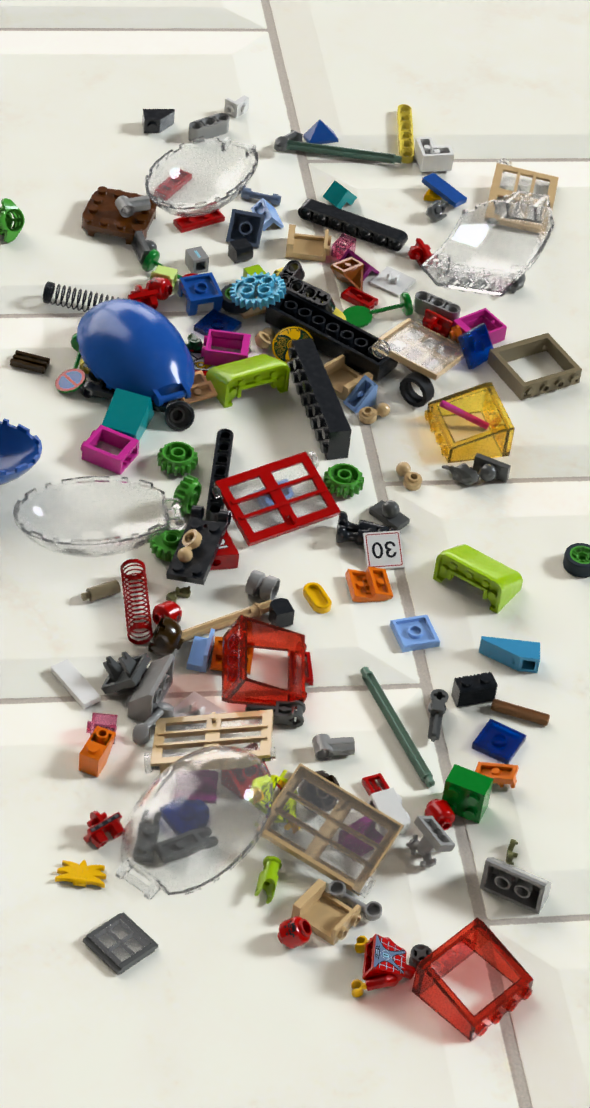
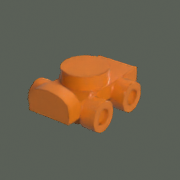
[449,325,465,344]

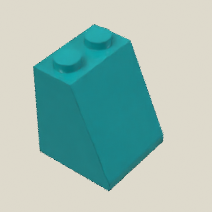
[102,388,154,440]

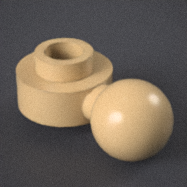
[255,328,275,349]
[359,403,390,424]
[396,462,422,491]
[177,529,202,563]

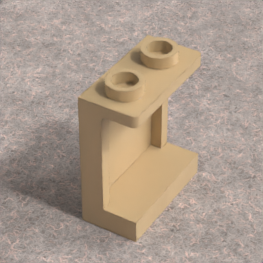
[285,224,332,262]
[324,354,373,401]
[291,879,361,946]

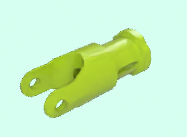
[254,856,282,904]

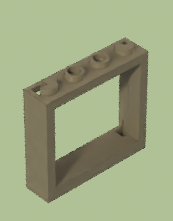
[487,333,582,400]

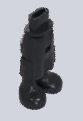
[336,511,394,545]

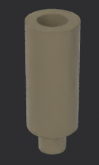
[81,579,121,602]

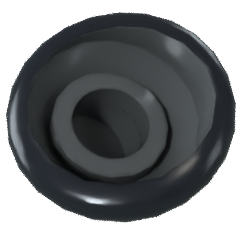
[164,401,195,431]

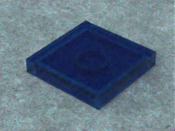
[194,309,242,336]
[458,323,493,369]
[472,718,527,764]

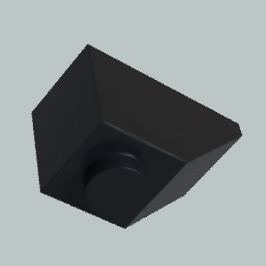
[142,109,175,133]

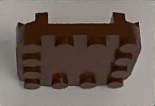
[82,186,157,245]

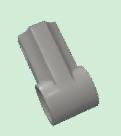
[115,195,151,218]
[312,734,355,761]

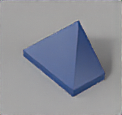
[303,119,339,144]

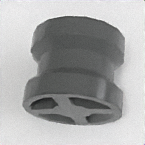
[409,944,433,973]

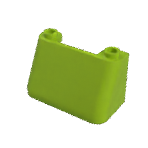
[206,354,290,408]
[433,544,523,614]

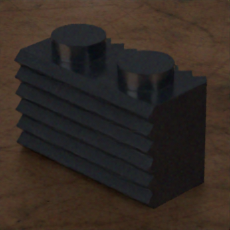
[451,672,498,707]

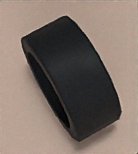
[399,372,434,407]

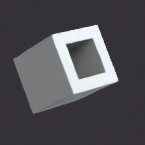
[185,246,209,274]

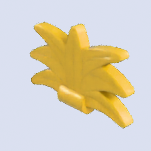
[55,860,106,888]

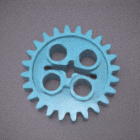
[230,272,286,310]

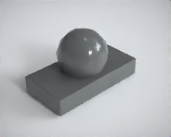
[132,231,157,265]
[473,453,511,483]
[369,500,410,531]

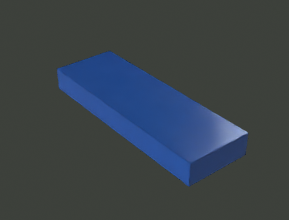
[422,173,467,208]

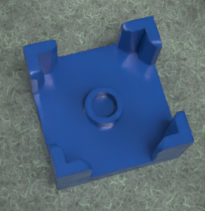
[177,272,223,316]

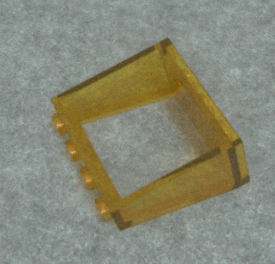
[425,382,515,463]

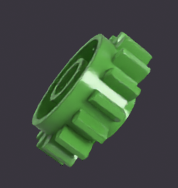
[157,442,198,476]
[323,463,364,498]
[172,474,202,516]
[150,526,184,562]

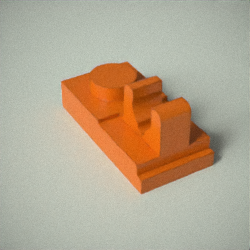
[475,762,519,788]

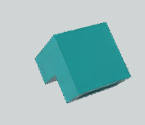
[323,180,357,209]

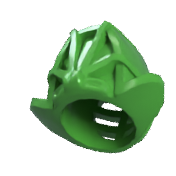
[0,198,25,243]

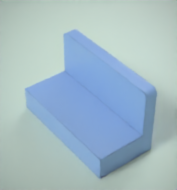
[251,198,284,231]
[186,628,215,673]

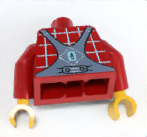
[351,934,415,997]

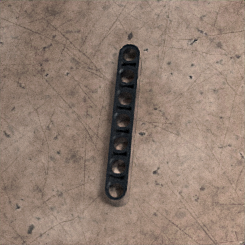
[298,199,408,251]
[205,429,234,522]

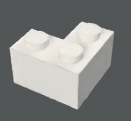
[414,137,454,172]

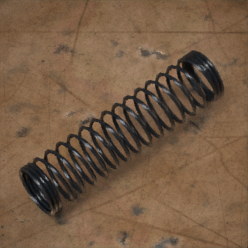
[43,281,124,312]

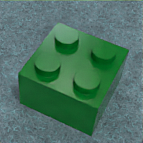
[442,764,494,823]

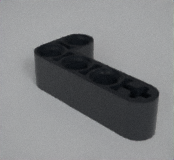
[278,260,336,313]

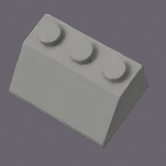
[126,654,175,722]
[480,857,552,914]

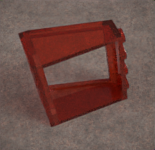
[221,615,307,710]
[412,917,534,1041]

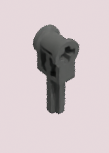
[428,689,449,742]
[245,700,306,728]

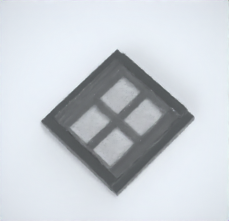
[83,912,158,975]

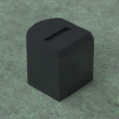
[228,238,253,263]
[268,598,295,629]

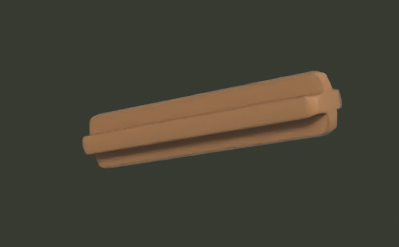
[491,699,550,726]

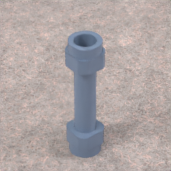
[241,188,281,205]

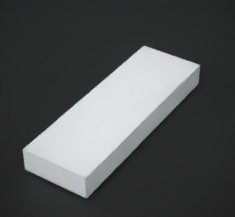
[50,659,101,709]

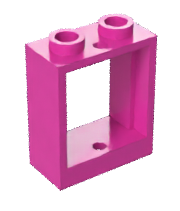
[452,308,507,353]
[201,329,251,366]
[81,425,139,475]

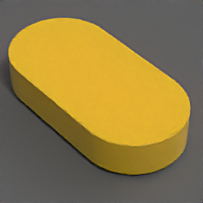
[303,582,332,614]

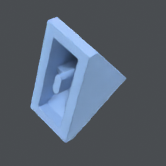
[343,375,378,413]

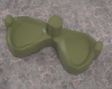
[166,586,191,603]
[506,839,518,865]

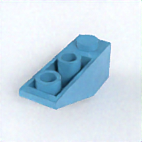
[479,636,540,673]

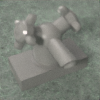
[406,816,456,868]

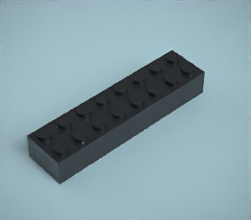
[265,290,400,382]
[287,338,352,460]

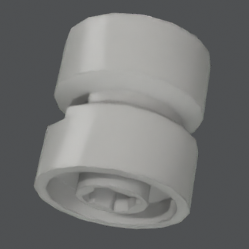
[245,570,280,601]

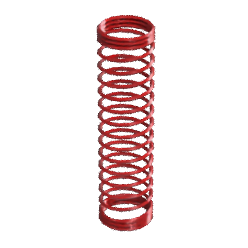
[120,559,153,645]

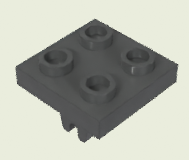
[101,651,151,694]

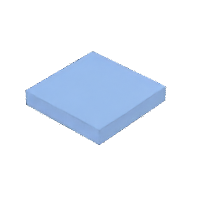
[390,615,440,653]

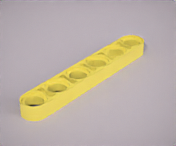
[397,104,414,164]

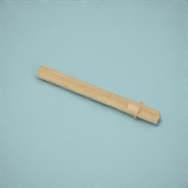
[181,600,273,642]

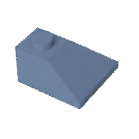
[226,209,265,248]

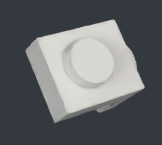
[224,95,249,118]

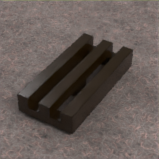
[10,350,50,374]

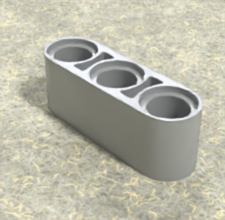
[188,113,230,143]
[413,291,461,321]

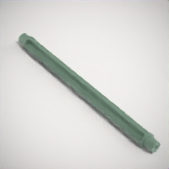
[287,140,402,164]
[360,667,435,788]

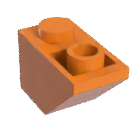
[79,726,116,777]

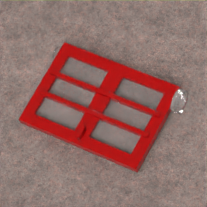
[212,451,340,547]

